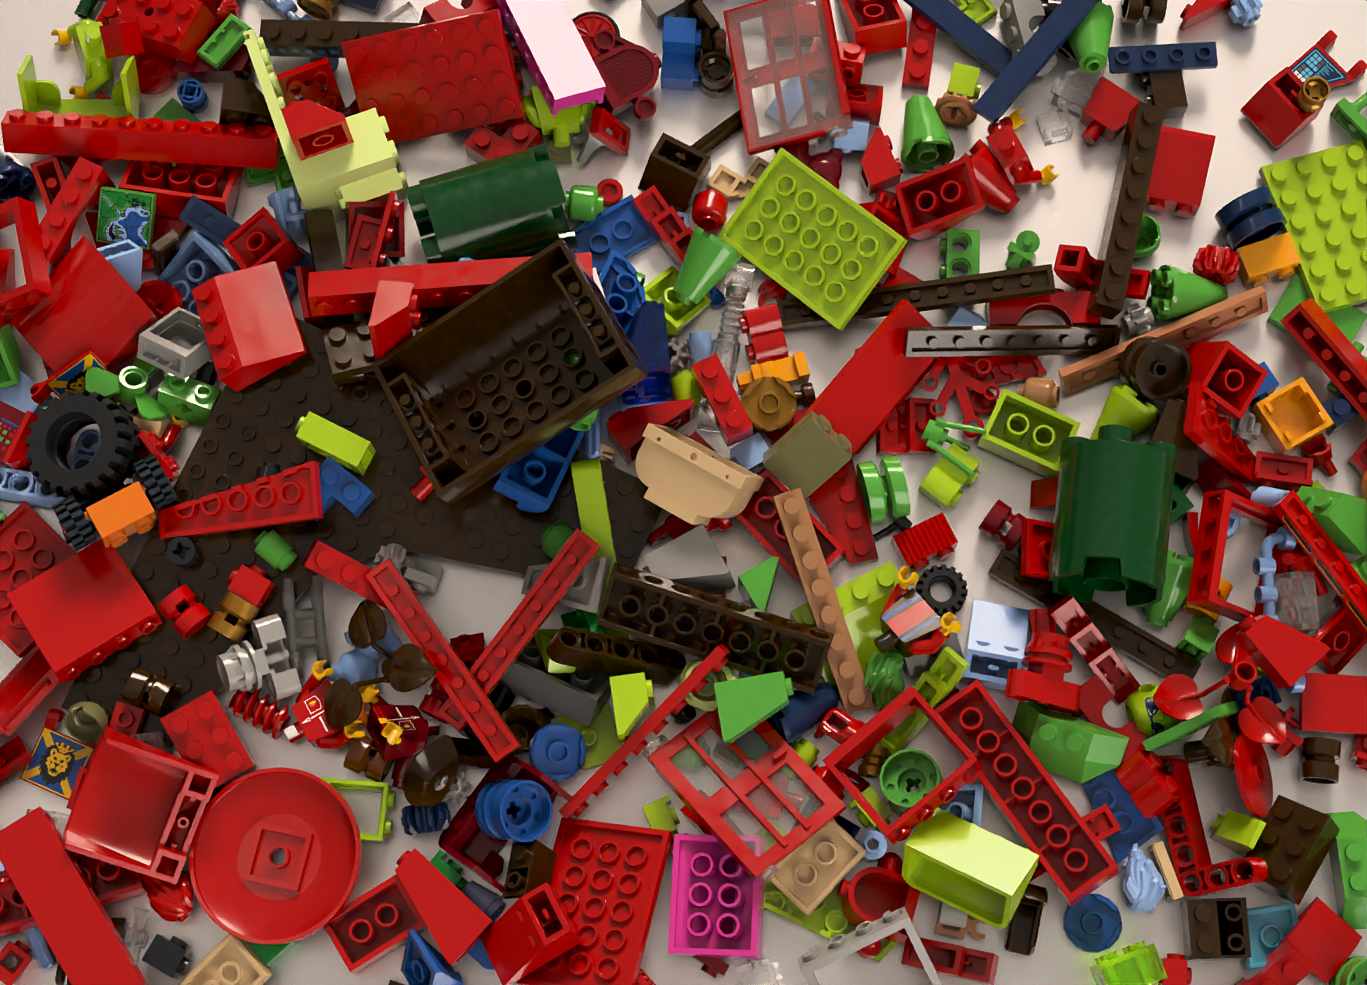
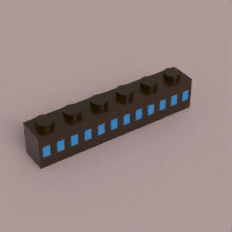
[259,19,419,58]

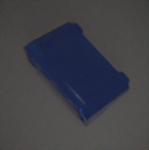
[616,301,672,406]

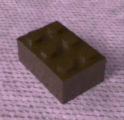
[1244,795,1340,905]

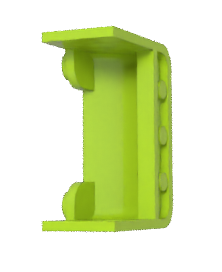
[17,55,140,119]

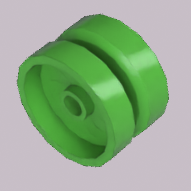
[856,455,911,524]

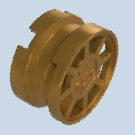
[297,0,339,20]

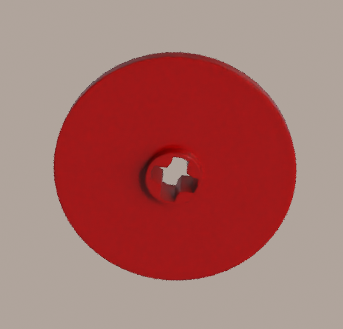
[1233,731,1273,818]

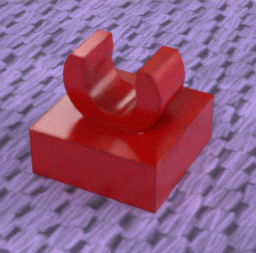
[874,189,900,217]

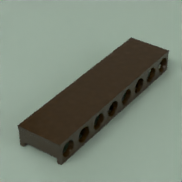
[596,562,834,695]

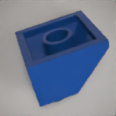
[401,929,463,985]

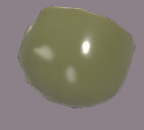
[65,701,108,745]

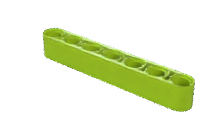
[571,457,629,639]

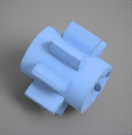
[1228,0,1263,26]

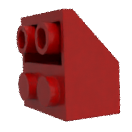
[1240,66,1324,149]

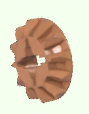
[935,91,977,127]

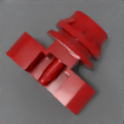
[1004,631,1081,713]

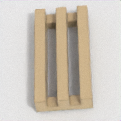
[1148,841,1184,902]

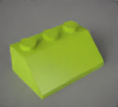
[609,672,655,747]

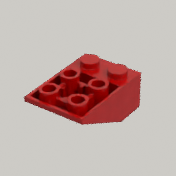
[480,882,582,985]

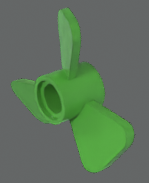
[85,355,167,421]

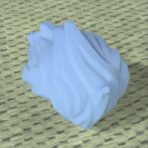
[1123,843,1166,914]

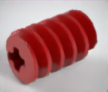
[226,689,291,740]

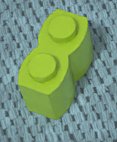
[918,443,981,510]

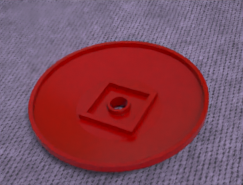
[189,767,362,945]

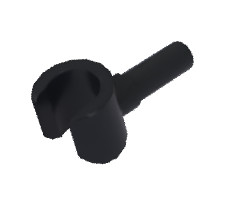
[873,516,912,541]

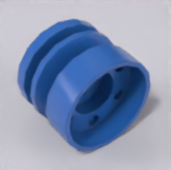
[475,779,552,842]

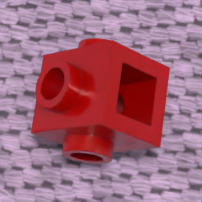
[450,632,487,670]

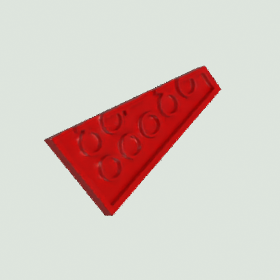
[763,407,879,567]

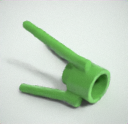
[921,417,987,477]

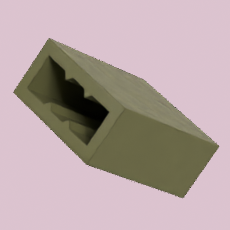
[763,410,852,500]

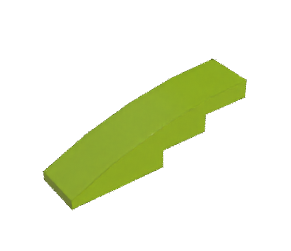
[879,647,970,755]

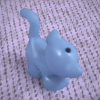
[328,621,404,689]

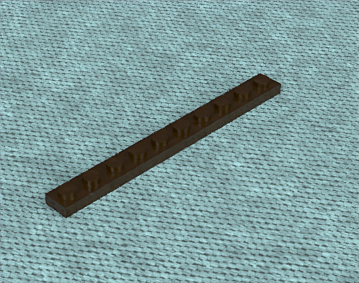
[777,264,1055,330]

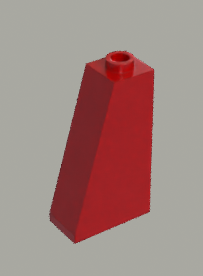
[395,849,495,967]

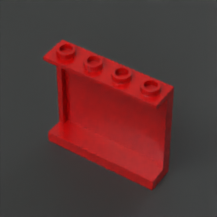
[6,539,162,684]

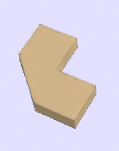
[706,156,769,202]

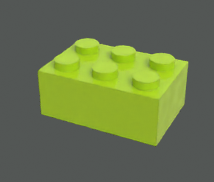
[977,388,1081,478]

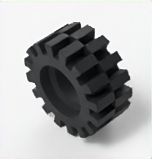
[915,564,968,617]

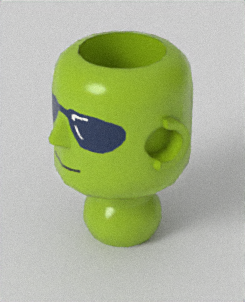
[1125,683,1180,737]

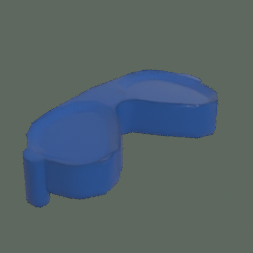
[708,286,726,308]

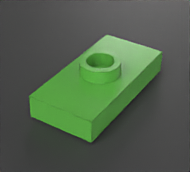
[197,13,252,71]

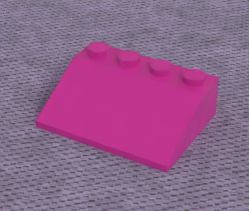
[668,834,767,960]

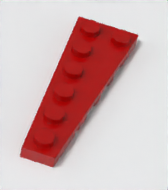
[158,461,323,540]

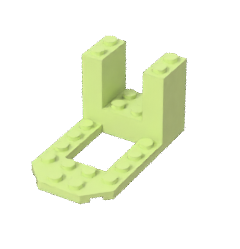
[243,29,409,223]

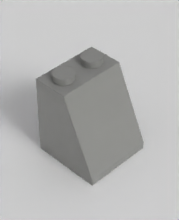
[642,524,736,592]

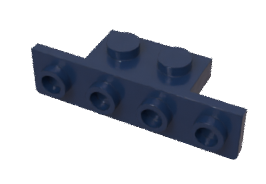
[1108,42,1218,74]

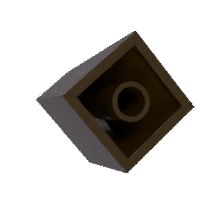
[1147,398,1199,495]

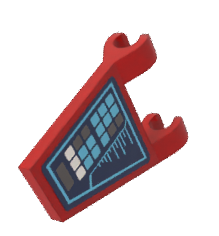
[1289,30,1367,88]

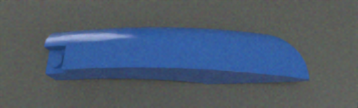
[493,249,645,513]

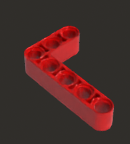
[1159,755,1268,897]

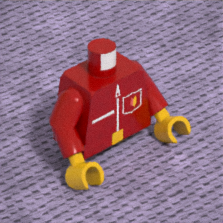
[986,108,1059,186]
[283,660,365,750]

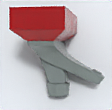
[572,107,631,165]

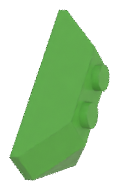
[1012,700,1129,784]
[1325,811,1367,930]

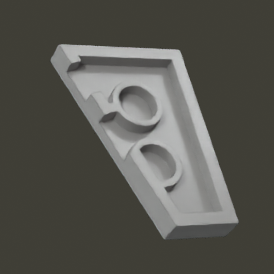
[521,557,612,614]

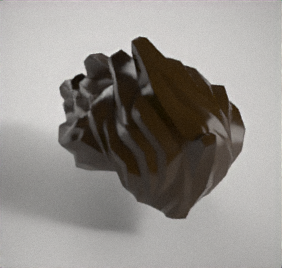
[500,704,555,756]

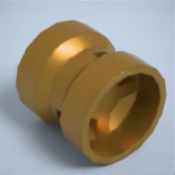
[1296,76,1330,113]
[858,746,889,779]

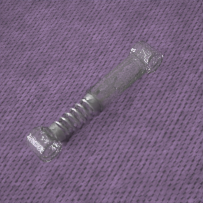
[697,262,755,434]

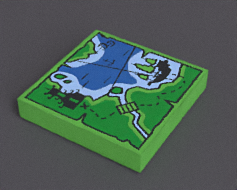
[96,186,157,249]

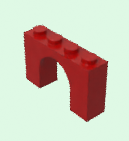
[39,157,116,273]

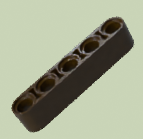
[546,626,686,685]

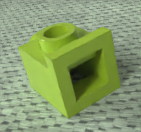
[847,786,893,832]
[642,795,680,839]

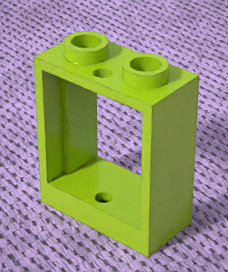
[295,411,376,476]
[321,778,396,844]

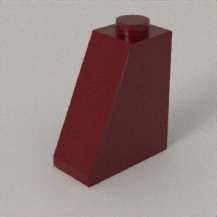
[173,31,256,83]

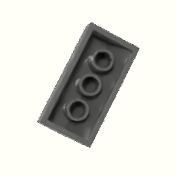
[499,636,616,727]

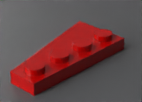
[1183,381,1255,484]

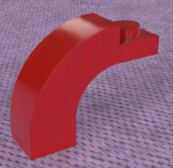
[1053,244,1151,300]

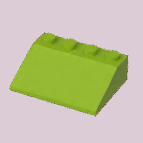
[790,560,901,687]

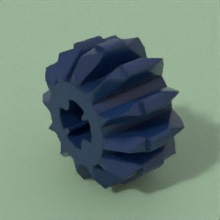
[401,801,451,835]

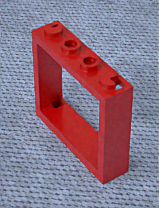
[0,196,53,317]
[1187,489,1289,623]
[822,685,983,845]

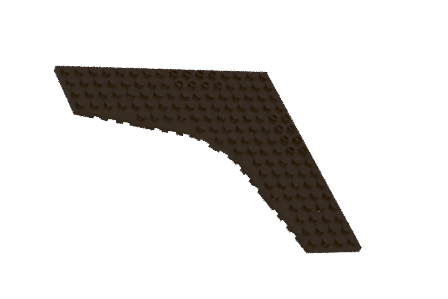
[61,318,663,753]

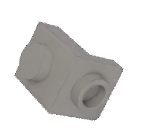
[404,558,443,594]

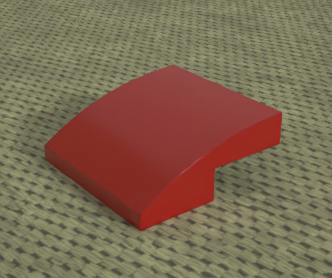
[876,397,937,455]
[1279,897,1362,984]

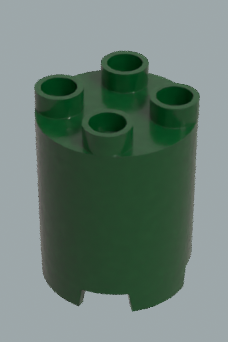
[405,143,578,264]
[1048,424,1177,608]

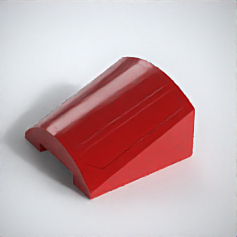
[9,236,159,373]
[62,726,219,884]

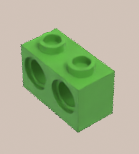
[939,229,980,279]

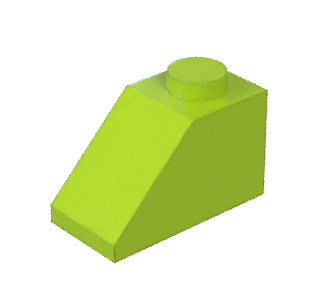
[1210,809,1266,855]

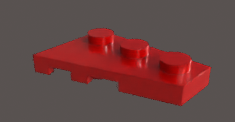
[947,355,1047,392]

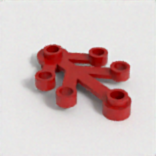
[921,356,1000,440]

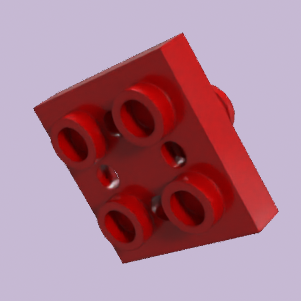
[277,57,345,111]

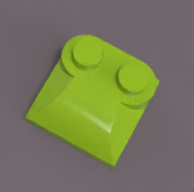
[642,266,711,336]

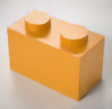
[1236,232,1301,287]

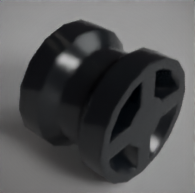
[167,537,199,567]

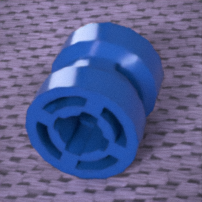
[177,79,209,114]

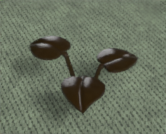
[324,599,438,730]
[1184,686,1253,816]

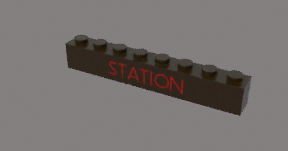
[1086,101,1165,320]

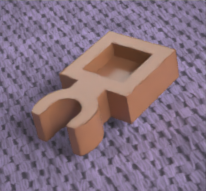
[934,904,987,940]

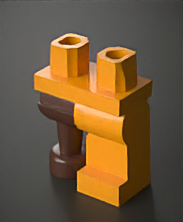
[736,351,816,406]

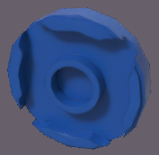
[528,723,587,781]
[1063,894,1122,953]

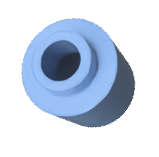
[858,830,887,863]

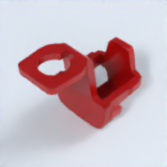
[814,708,870,792]

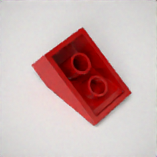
[837,0,907,56]
[894,156,985,241]
[606,398,695,465]

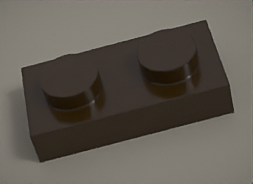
[451,737,496,769]

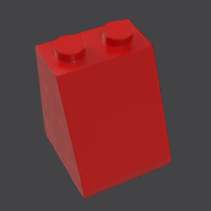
[1145,125,1216,217]
[1177,341,1269,419]

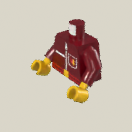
[359,684,440,761]

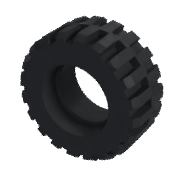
[25,390,142,503]

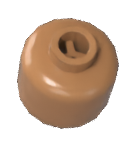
[1018,377,1060,410]

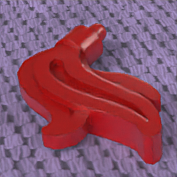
[758,279,788,307]

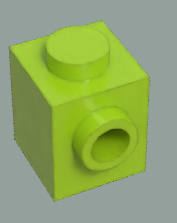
[946,62,982,108]

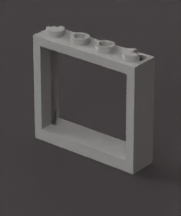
[798,907,943,985]

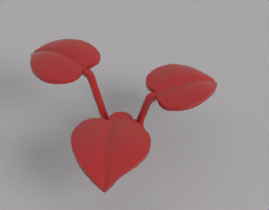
[1153,622,1287,744]

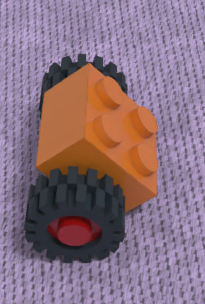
[52,454,178,552]

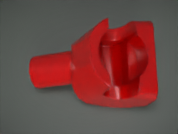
[1300,433,1338,477]

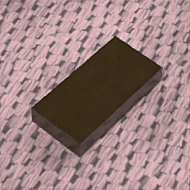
[152,229,180,277]

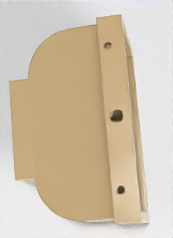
[635,423,764,525]

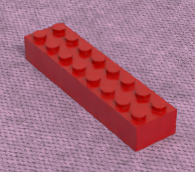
[934,679,1119,907]

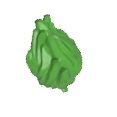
[863,649,905,710]

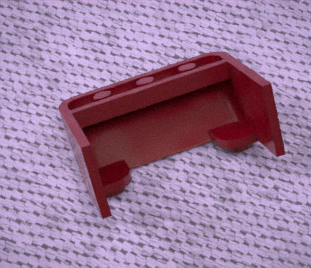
[438,754,574,893]

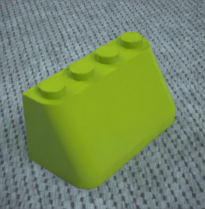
[902,807,1039,929]

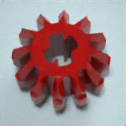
[1192,244,1241,286]

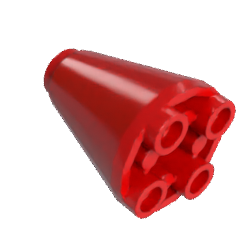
[959,139,1020,215]

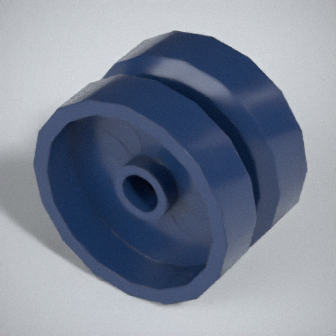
[1215,187,1287,251]

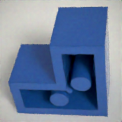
[660,16,702,91]
[316,456,376,522]

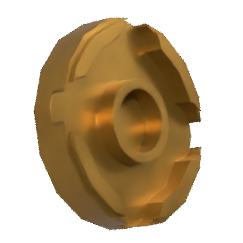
[741,376,797,432]

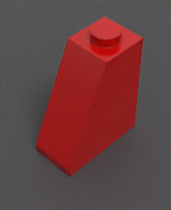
[1234,615,1330,689]

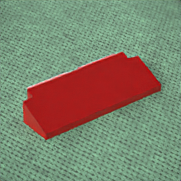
[797,299,937,455]
[0,644,60,737]

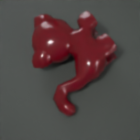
[774,112,844,189]

